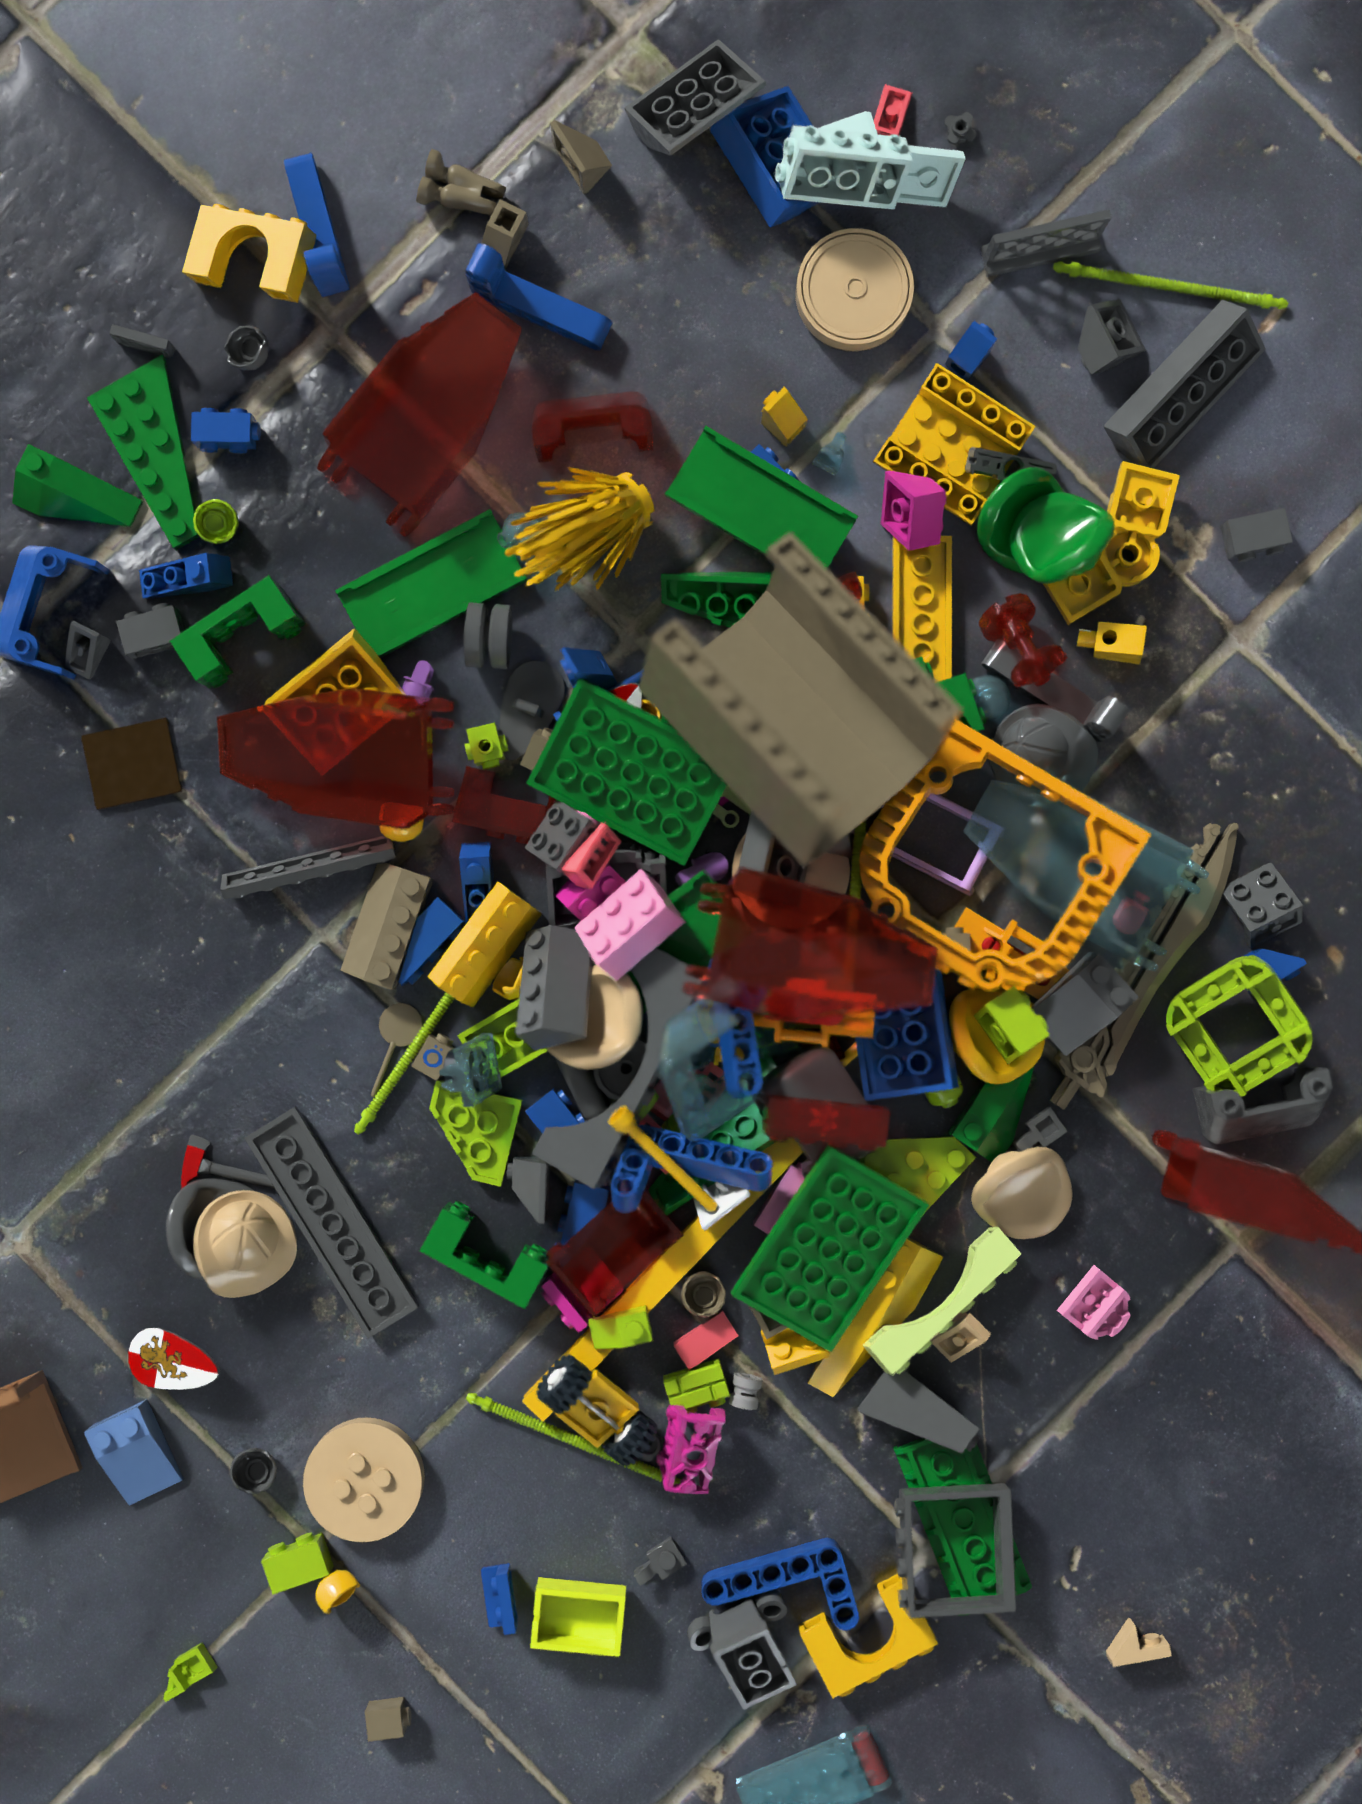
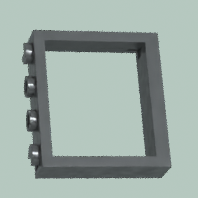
[895,1483,1016,1618]

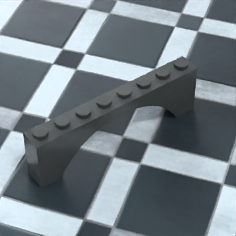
[532,947,711,1189]

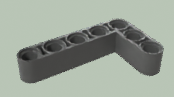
[981,639,1130,742]

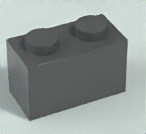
[1220,508,1293,562]
[116,603,185,659]

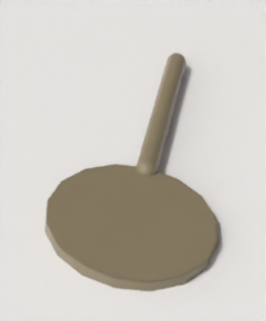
[371,1003,423,1097]

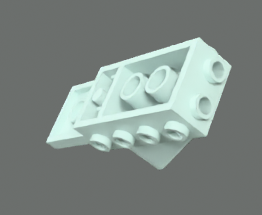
[775,111,966,210]

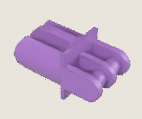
[402,660,435,716]
[675,852,728,886]

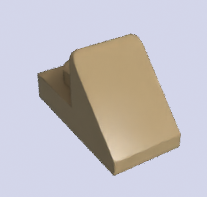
[931,1312,991,1363]
[1106,1618,1172,1667]

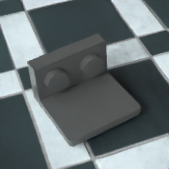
[525,800,607,876]
[1222,863,1303,948]

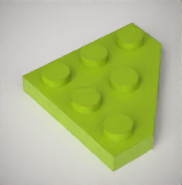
[429,1080,523,1187]
[859,1136,976,1215]

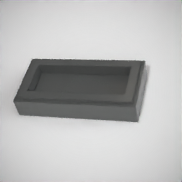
[109,324,176,359]

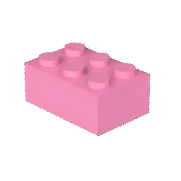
[574,869,685,981]

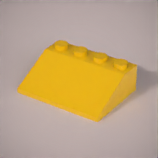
[262,628,412,775]

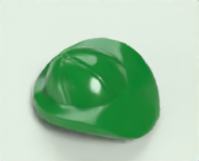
[977,467,1064,573]
[1009,492,1115,584]

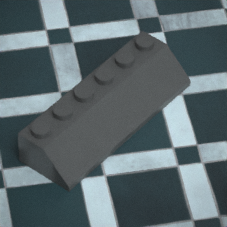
[1103,300,1266,469]

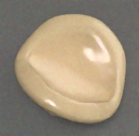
[546,965,643,1070]
[971,1147,1073,1239]
[194,1190,297,1298]

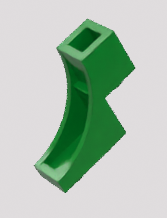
[914,656,986,733]

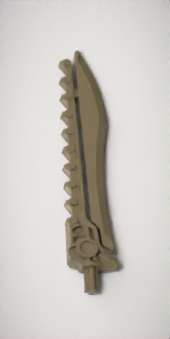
[1050,823,1239,1110]

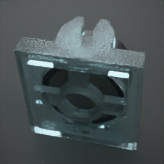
[439,1032,502,1107]

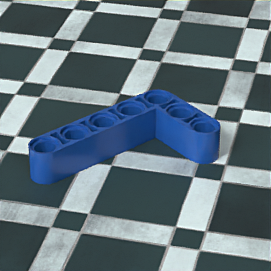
[284,152,350,298]
[465,244,613,351]
[709,943,800,1099]
[611,1125,772,1213]
[701,1538,859,1630]

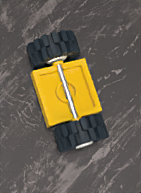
[536,1354,657,1467]

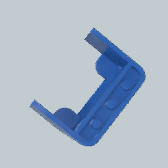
[0,545,110,680]

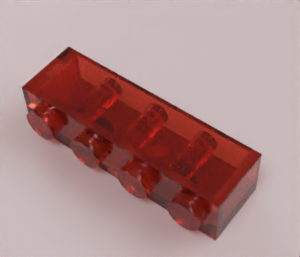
[762,1094,890,1151]

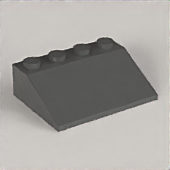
[625,39,767,156]

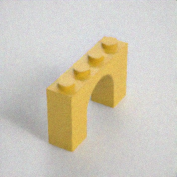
[182,204,317,303]
[798,1574,938,1698]

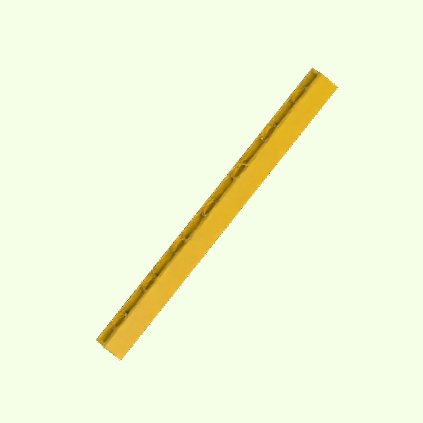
[522,1133,803,1422]

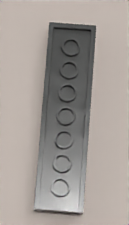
[244,1106,419,1339]

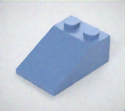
[84,1399,184,1505]

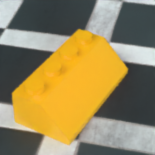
[427,881,542,1007]

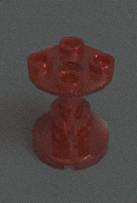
[979,593,1067,687]

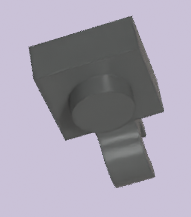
[1012,1107,1067,1151]
[633,1536,687,1586]

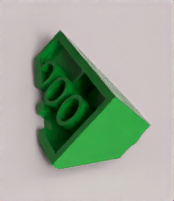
[12,444,143,527]
[661,572,773,628]
[948,1065,1035,1163]

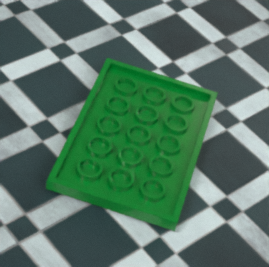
[526,678,727,866]
[731,1143,929,1352]

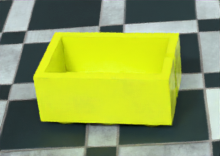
[530,1577,626,1657]

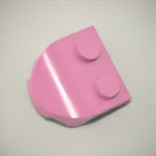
[1057,1265,1131,1340]

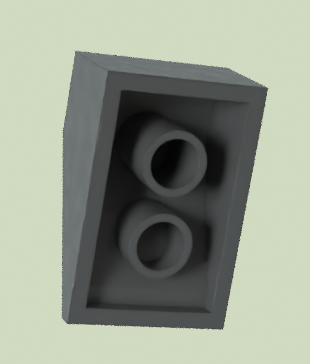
[1031,952,1139,1056]

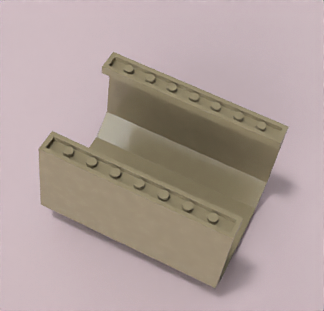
[639,532,962,866]

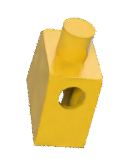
[1077,622,1147,665]

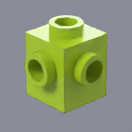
[464,722,509,769]

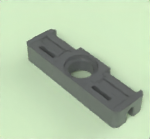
[965,447,1057,481]

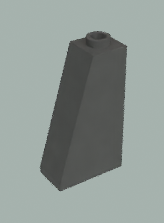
[857,1371,980,1453]

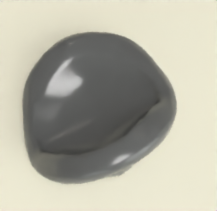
[989,704,1098,809]
[166,1178,254,1281]

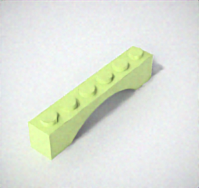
[862,1227,1021,1375]

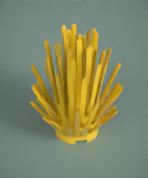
[505,467,655,592]

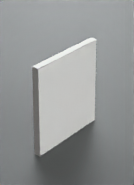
[693,1182,750,1231]

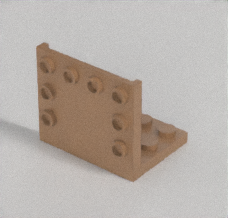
[0,1370,83,1503]

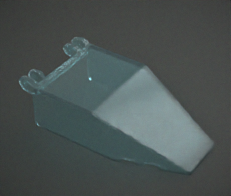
[963,780,1209,972]

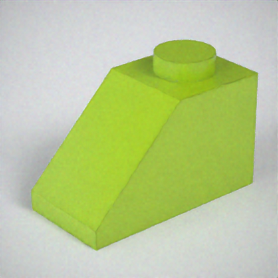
[588,1305,653,1349]

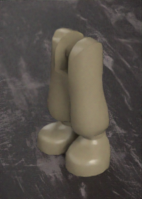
[416,149,506,215]

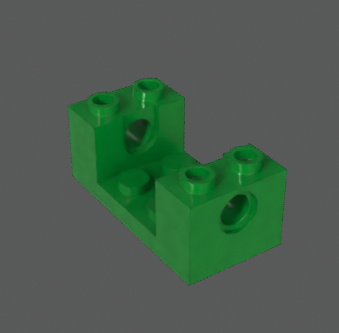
[170,575,306,688]
[419,1201,551,1309]

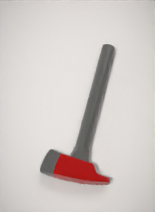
[181,1135,275,1189]

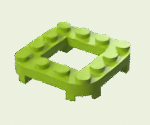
[1166,955,1313,1097]

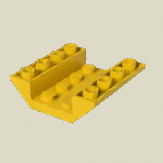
[873,363,1036,526]

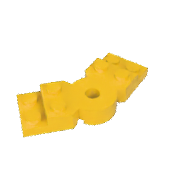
[1043,461,1180,625]

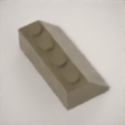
[340,863,434,990]

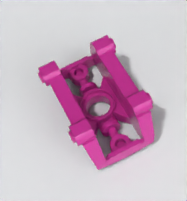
[656,1405,726,1494]

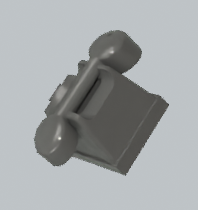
[687,1589,797,1710]

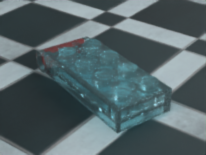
[736,1724,892,1804]

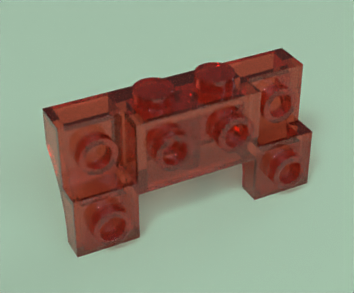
[452,766,570,845]

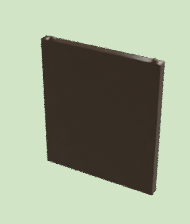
[81,718,183,810]

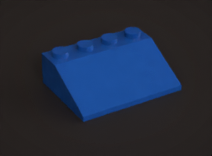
[709,86,820,228]
[852,969,959,1101]

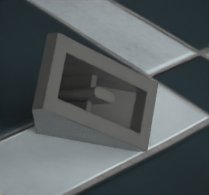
[64,621,111,680]

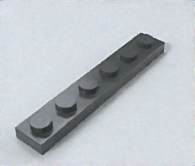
[220,836,396,900]

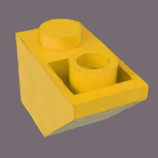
[761,387,808,447]

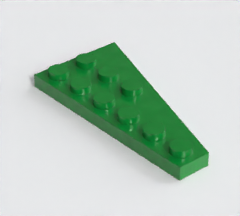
[87,354,200,550]
[648,1046,790,1217]

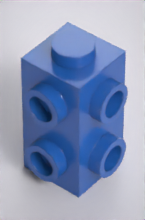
[191,408,261,453]

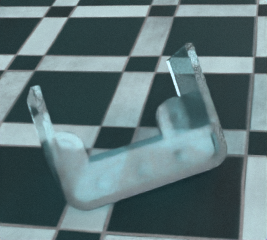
[659,993,754,1142]

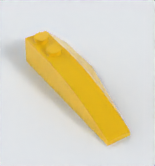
[807,1237,943,1397]

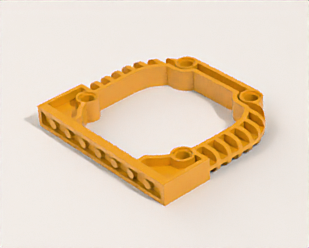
[859,719,1151,992]

